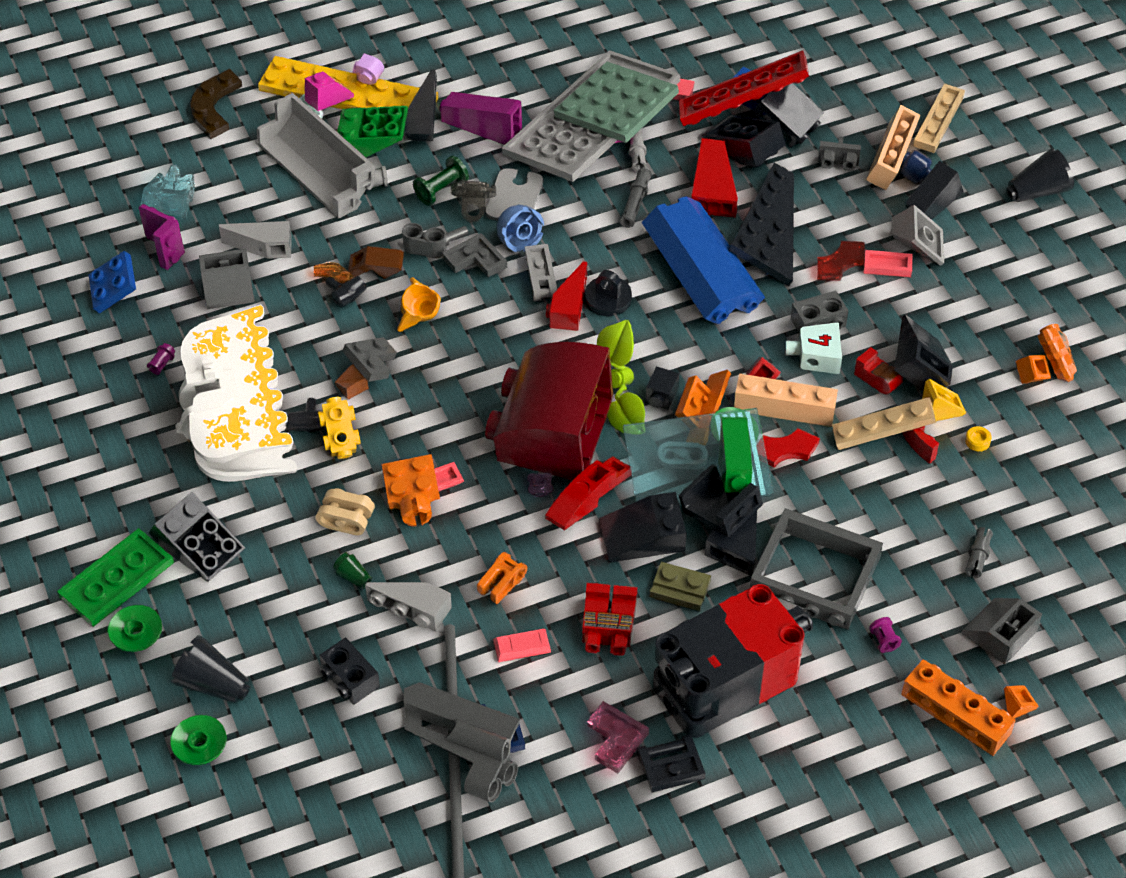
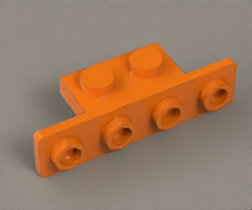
[675,370,731,446]

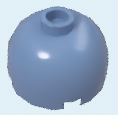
[497,204,544,252]

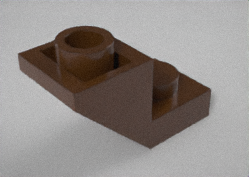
[348,246,404,279]

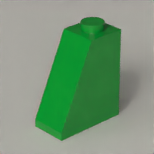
[718,417,753,492]

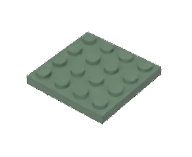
[554,61,679,143]

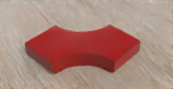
[751,428,820,468]

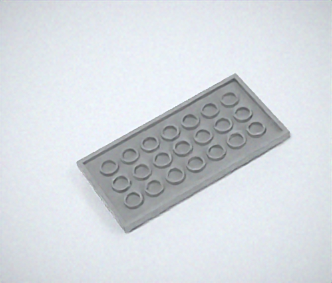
[502,50,680,182]

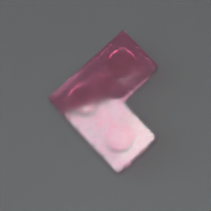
[588,701,649,774]

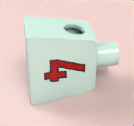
[785,323,842,374]

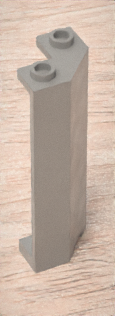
[257,93,375,219]

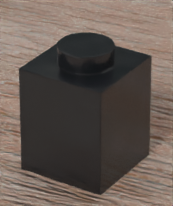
[645,366,680,410]

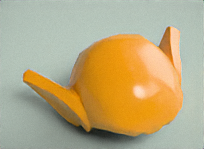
[397,277,441,332]

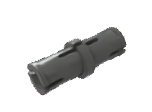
[965,527,993,578]

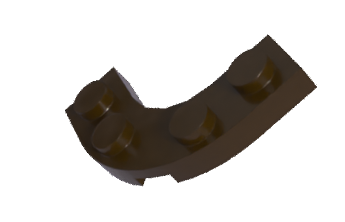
[191,68,242,139]

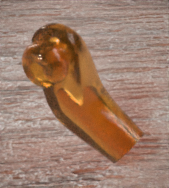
[314,262,354,283]

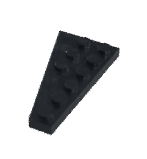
[728,162,794,286]

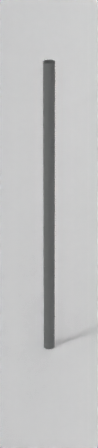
[444,624,464,878]

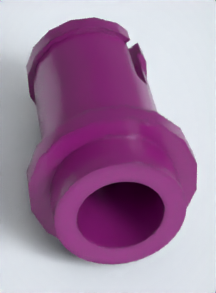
[147,343,175,375]

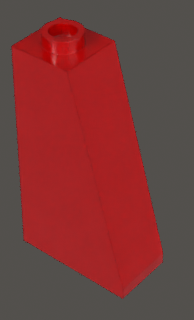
[691,138,738,218]

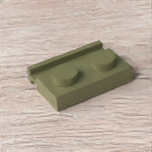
[650,562,711,611]

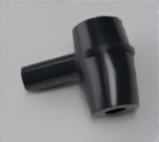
[325,276,367,308]
[288,398,324,433]

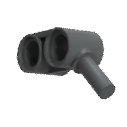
[402,223,468,259]

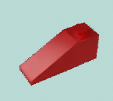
[546,261,587,331]

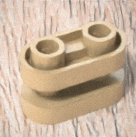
[315,488,375,535]

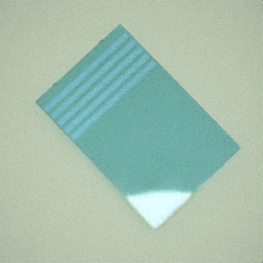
[623,408,774,507]

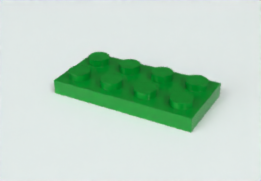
[57,528,174,627]

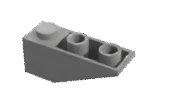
[219,221,292,259]
[365,582,452,631]

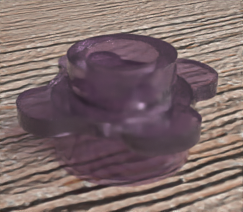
[527,473,553,497]

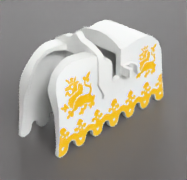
[175,305,297,481]

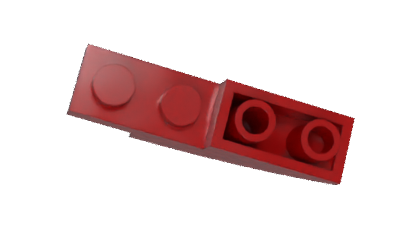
[545,456,632,531]

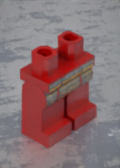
[582,583,638,656]

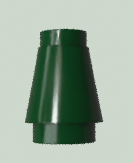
[333,552,373,589]

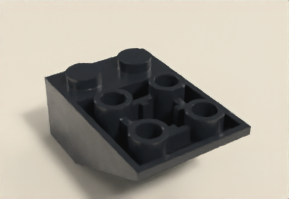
[894,315,953,391]
[149,492,245,582]

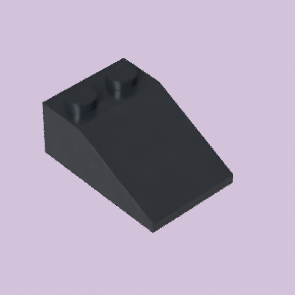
[701,115,786,167]
[599,492,687,563]

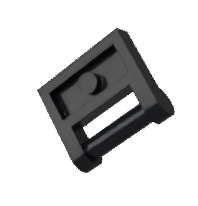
[637,734,706,793]

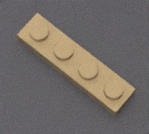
[913,84,965,153]
[832,397,936,450]

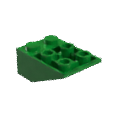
[337,106,408,157]

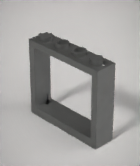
[750,508,883,630]

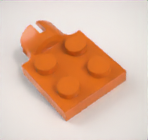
[382,454,440,526]

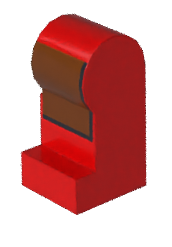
[854,347,903,395]

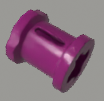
[869,617,902,653]

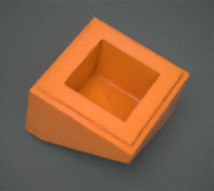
[1016,355,1051,384]

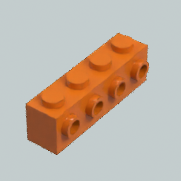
[901,659,1016,756]

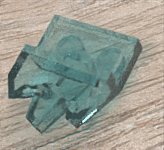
[140,164,195,219]

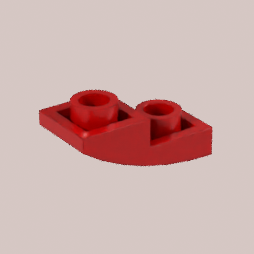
[902,426,939,464]

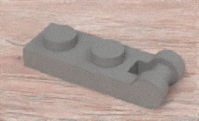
[525,244,557,302]

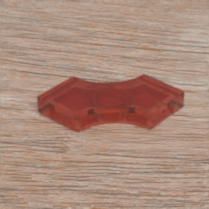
[817,241,865,281]

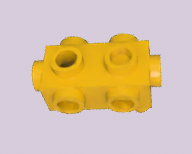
[318,397,360,459]

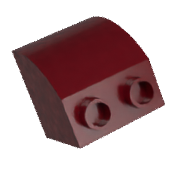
[485,342,613,480]

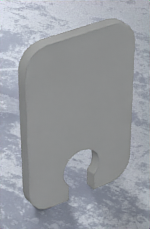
[486,168,543,221]

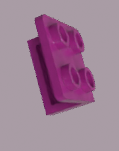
[139,204,185,270]

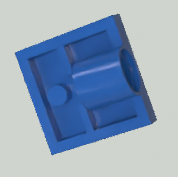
[88,251,136,313]

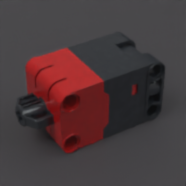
[653,584,813,738]

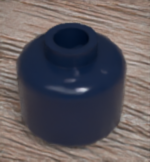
[900,150,932,184]

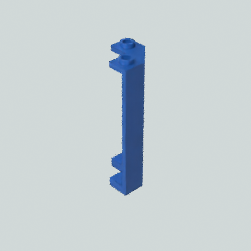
[641,196,765,324]

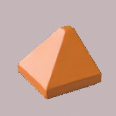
[1004,685,1039,718]

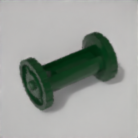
[412,156,469,206]

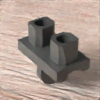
[818,136,861,171]

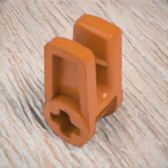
[477,552,527,604]

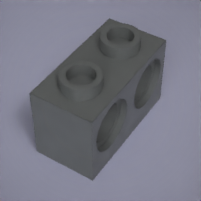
[790,290,848,333]

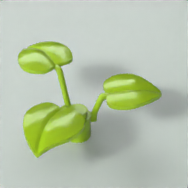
[597,320,645,435]

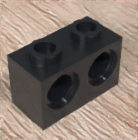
[319,637,380,705]

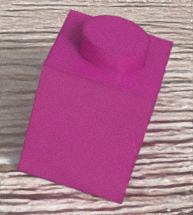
[305,71,354,111]

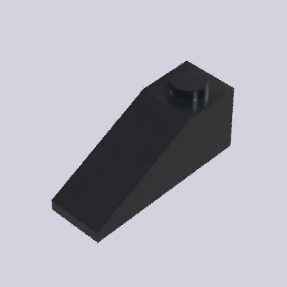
[404,70,437,141]

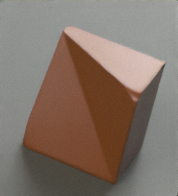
[335,364,369,400]

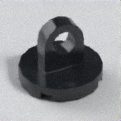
[585,270,632,317]

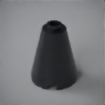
[1006,148,1074,202]
[171,635,251,703]

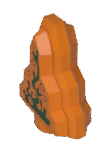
[1037,324,1077,382]

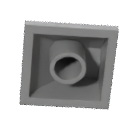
[891,205,944,266]

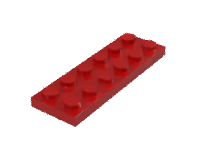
[679,50,809,126]

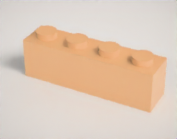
[866,105,920,190]
[734,374,838,427]

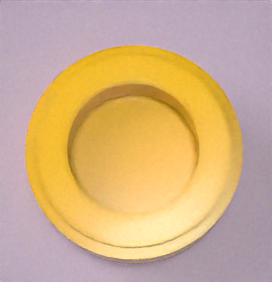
[965,426,992,451]

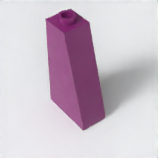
[439,92,522,145]

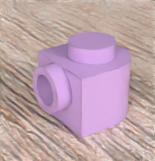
[353,54,384,85]

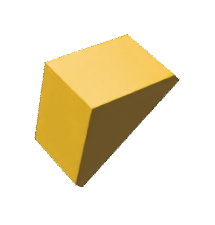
[922,379,966,421]

